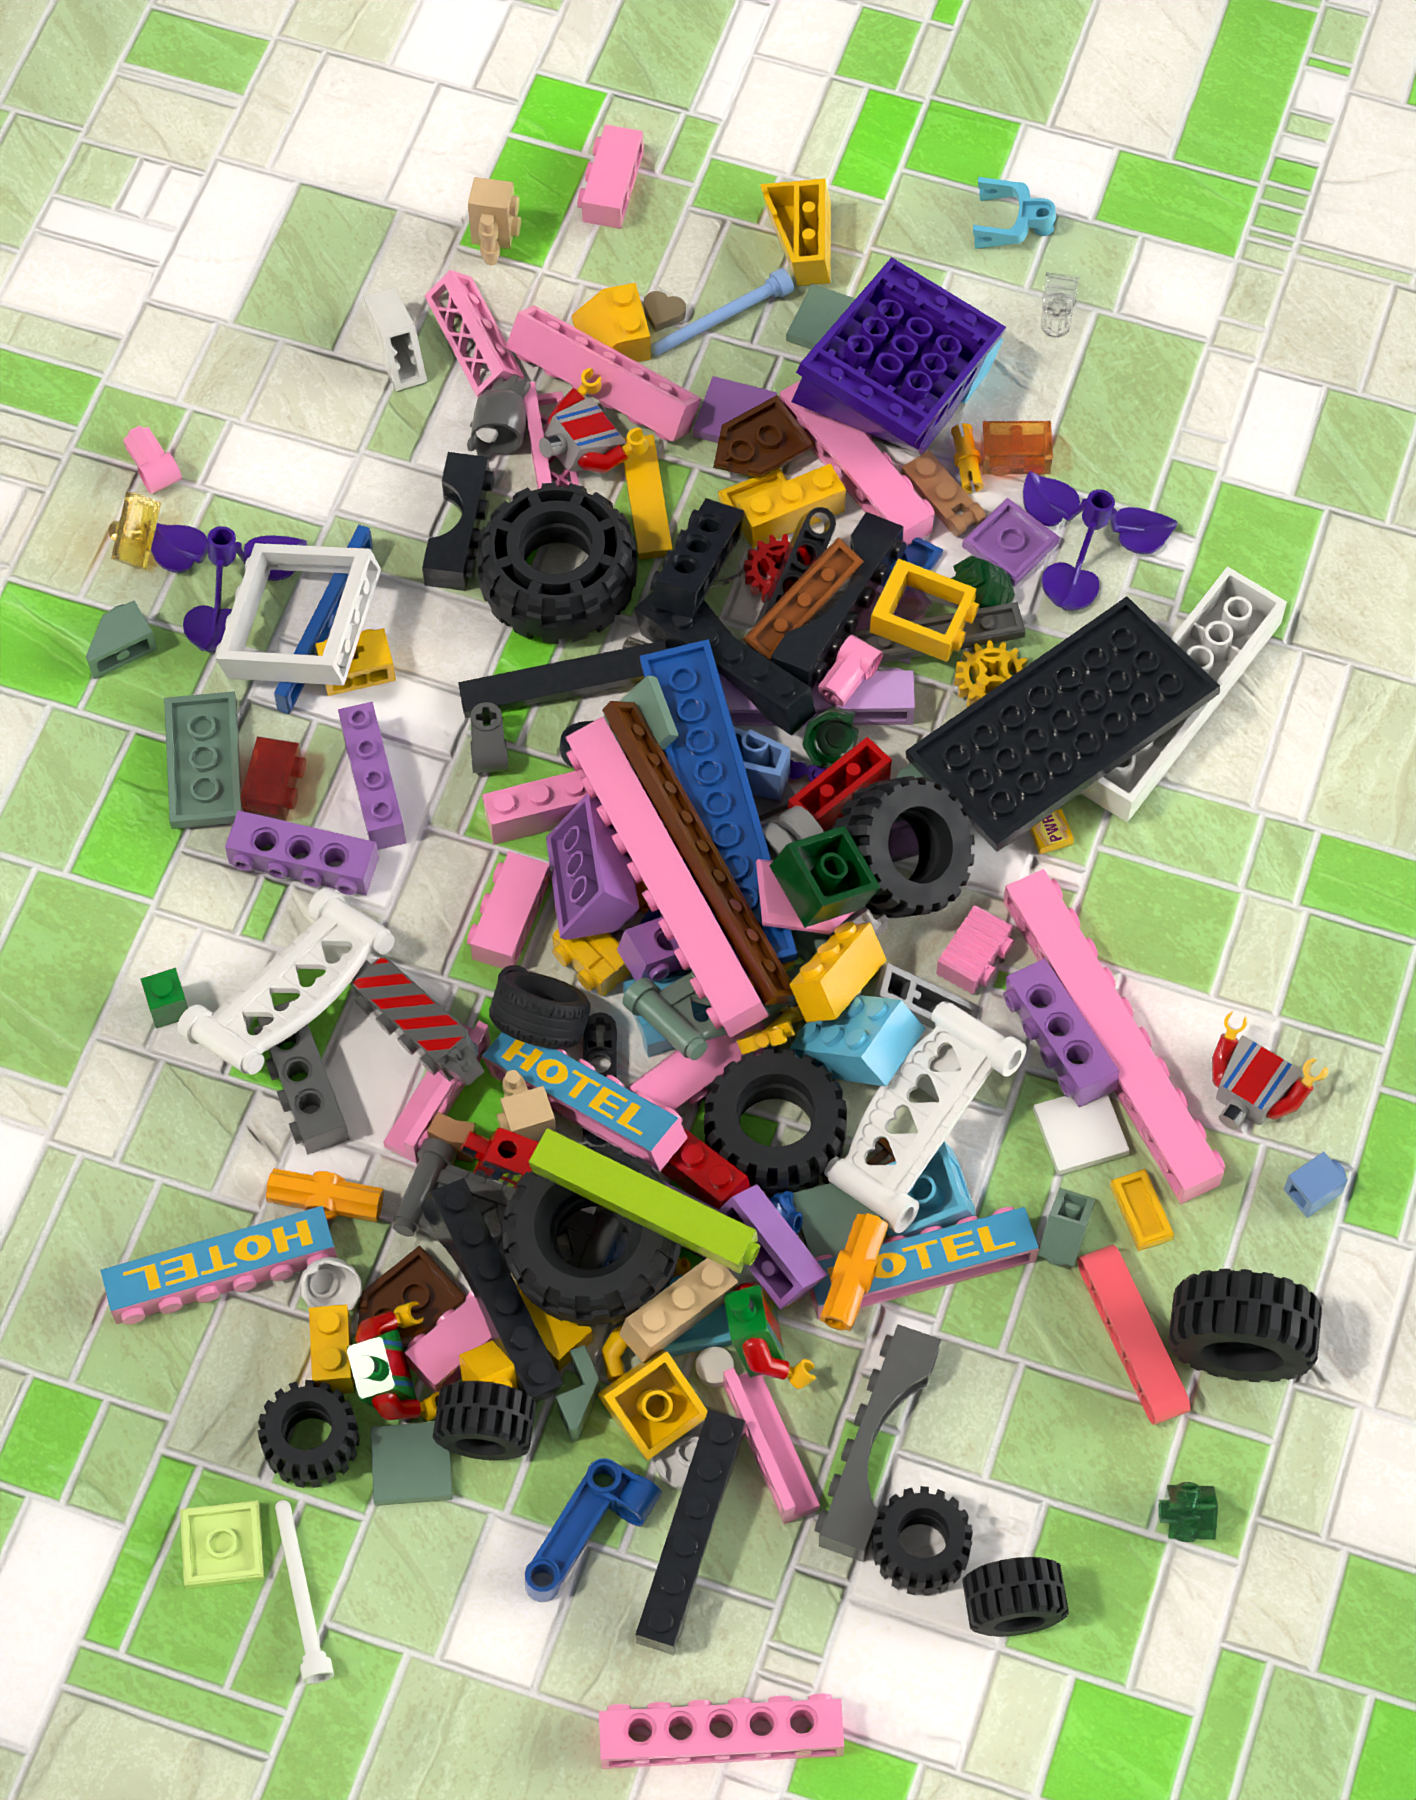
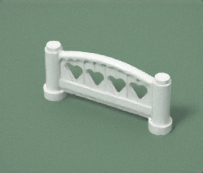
[177,887,394,1075]
[824,1002,1027,1233]

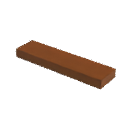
[742,537,864,661]

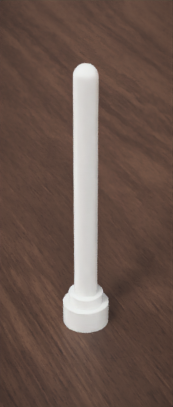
[275,1500,334,1684]

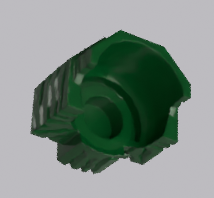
[950,555,1015,609]
[802,706,859,769]

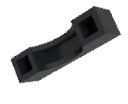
[422,452,495,591]

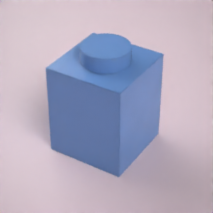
[1283,1151,1348,1218]

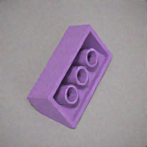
[546,793,639,940]

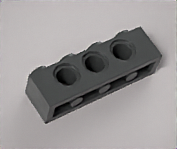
[253,998,350,1155]

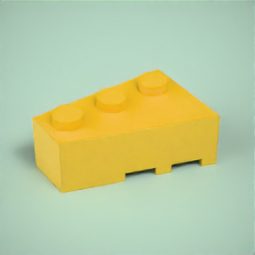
[760,178,831,286]

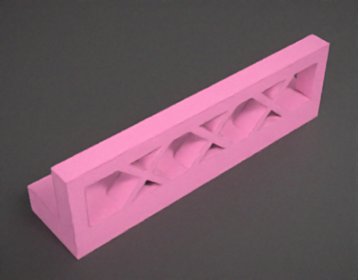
[425,270,524,397]
[523,382,579,489]
[383,1021,491,1164]
[723,1367,820,1524]

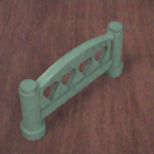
[622,929,829,1060]

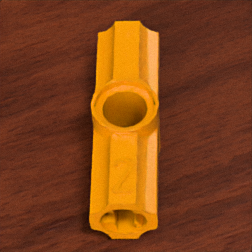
[266,1168,384,1222]
[820,1213,888,1331]

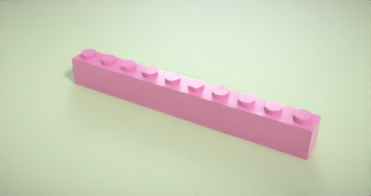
[565,716,769,1038]
[1003,869,1225,1204]

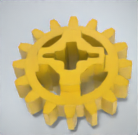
[954,641,1028,707]

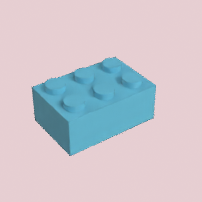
[790,995,926,1086]

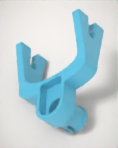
[973,177,1056,249]

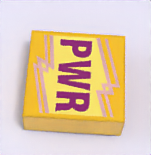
[1029,809,1074,854]

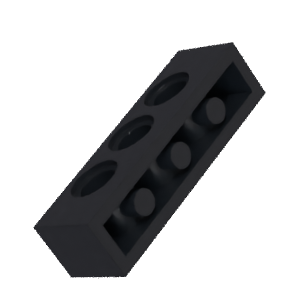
[650,498,744,618]

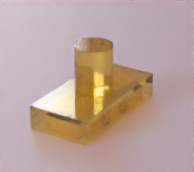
[108,492,161,569]

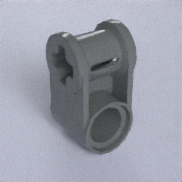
[470,702,508,773]

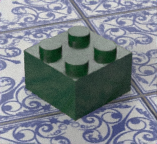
[769,826,881,928]

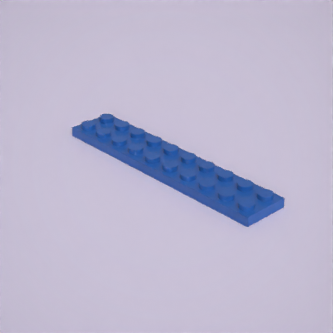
[639,639,798,973]

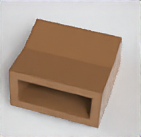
[427,1112,477,1162]

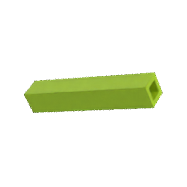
[529,1128,761,1274]

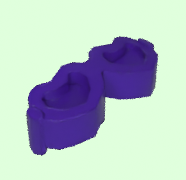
[789,757,826,782]

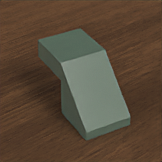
[556,1345,600,1442]

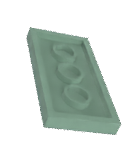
[164,691,243,829]

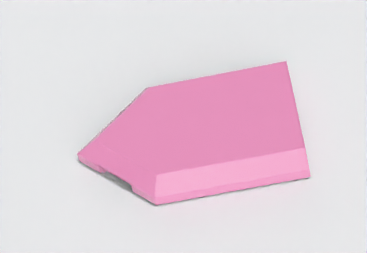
[756,859,855,935]

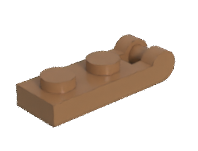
[901,450,986,537]

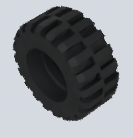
[834,776,975,918]
[704,1048,847,1198]
[1168,1268,1322,1382]

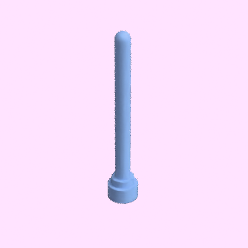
[651,268,794,356]

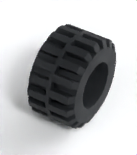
[258,1380,360,1488]
[433,1381,536,1460]
[872,1486,973,1596]
[962,1557,1069,1637]

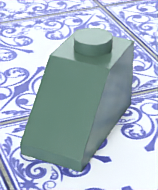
[86,601,157,679]
[1037,1188,1096,1267]

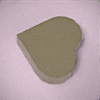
[643,291,686,332]

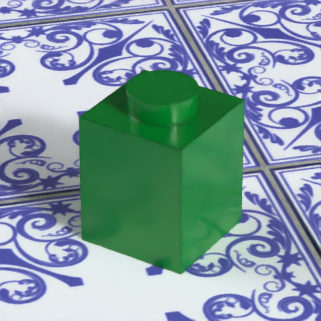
[140,968,188,1029]

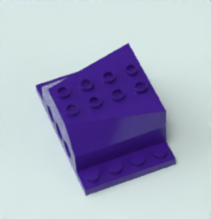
[791,257,1006,455]

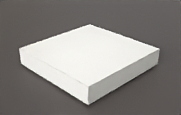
[1033,1094,1130,1176]

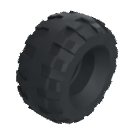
[477,482,638,644]
[502,1144,681,1327]

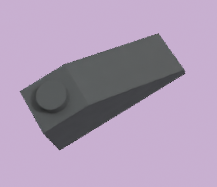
[860,963,980,1030]

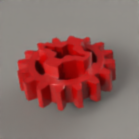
[744,534,811,603]

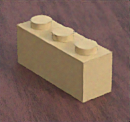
[619,1258,738,1364]

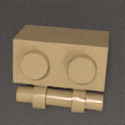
[468,177,521,266]
[496,1070,556,1142]

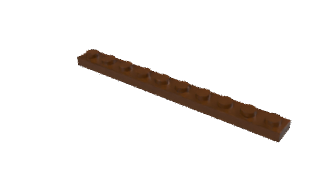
[602,701,795,1005]

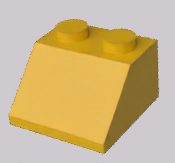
[571,282,651,362]
[597,1350,707,1461]

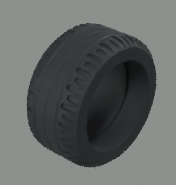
[489,971,591,1049]

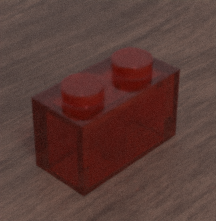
[240,736,306,821]

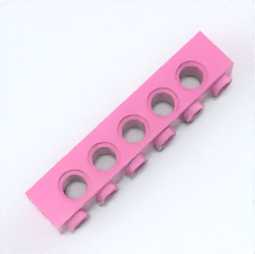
[599,1693,844,1769]

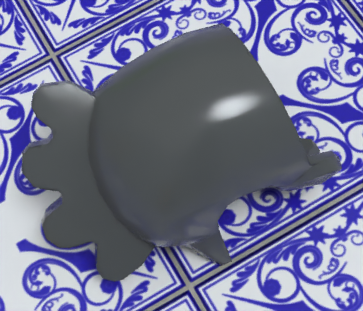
[467,375,531,460]

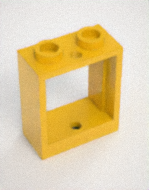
[869,559,979,662]

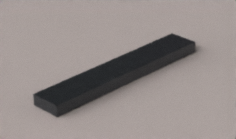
[458,640,667,718]

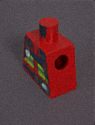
[460,1128,539,1189]

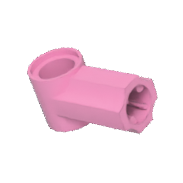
[123,426,182,494]
[818,635,883,707]

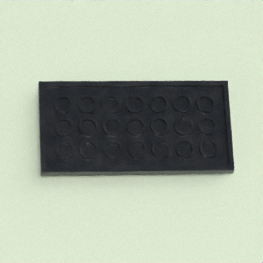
[906,596,1220,852]

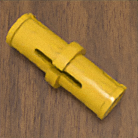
[951,423,984,494]

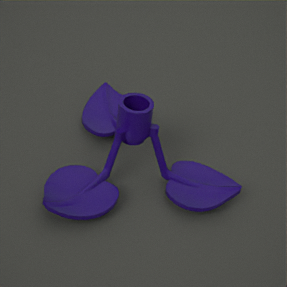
[1022,471,1178,611]
[149,522,307,652]

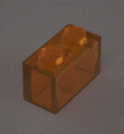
[981,421,1053,476]

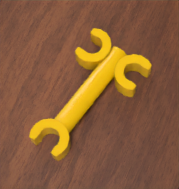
[736,1004,804,1054]

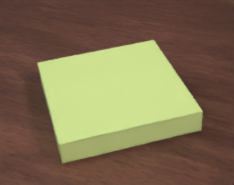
[180,1500,265,1589]

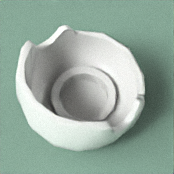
[299,1257,362,1311]

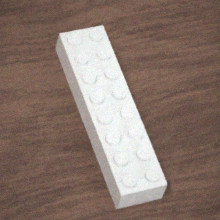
[1081,566,1287,822]

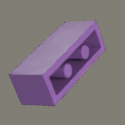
[718,1184,828,1310]

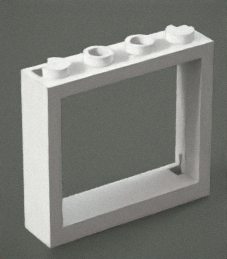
[216,543,381,686]

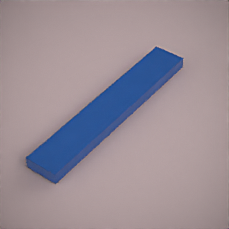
[274,524,373,714]

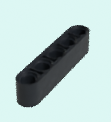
[746,507,836,646]

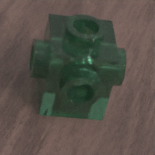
[1158,1482,1218,1542]

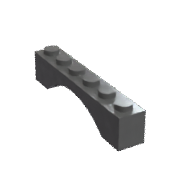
[814,1324,941,1562]

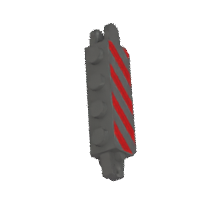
[350,958,484,1086]

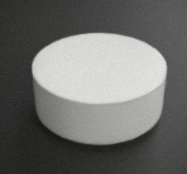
[695,1347,734,1388]

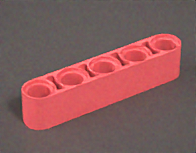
[1077,1244,1191,1425]

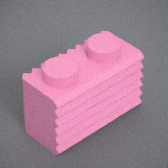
[936,905,1014,994]

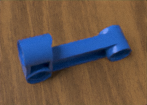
[525,1458,662,1602]

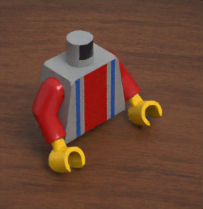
[539,368,648,474]
[1212,1011,1328,1130]

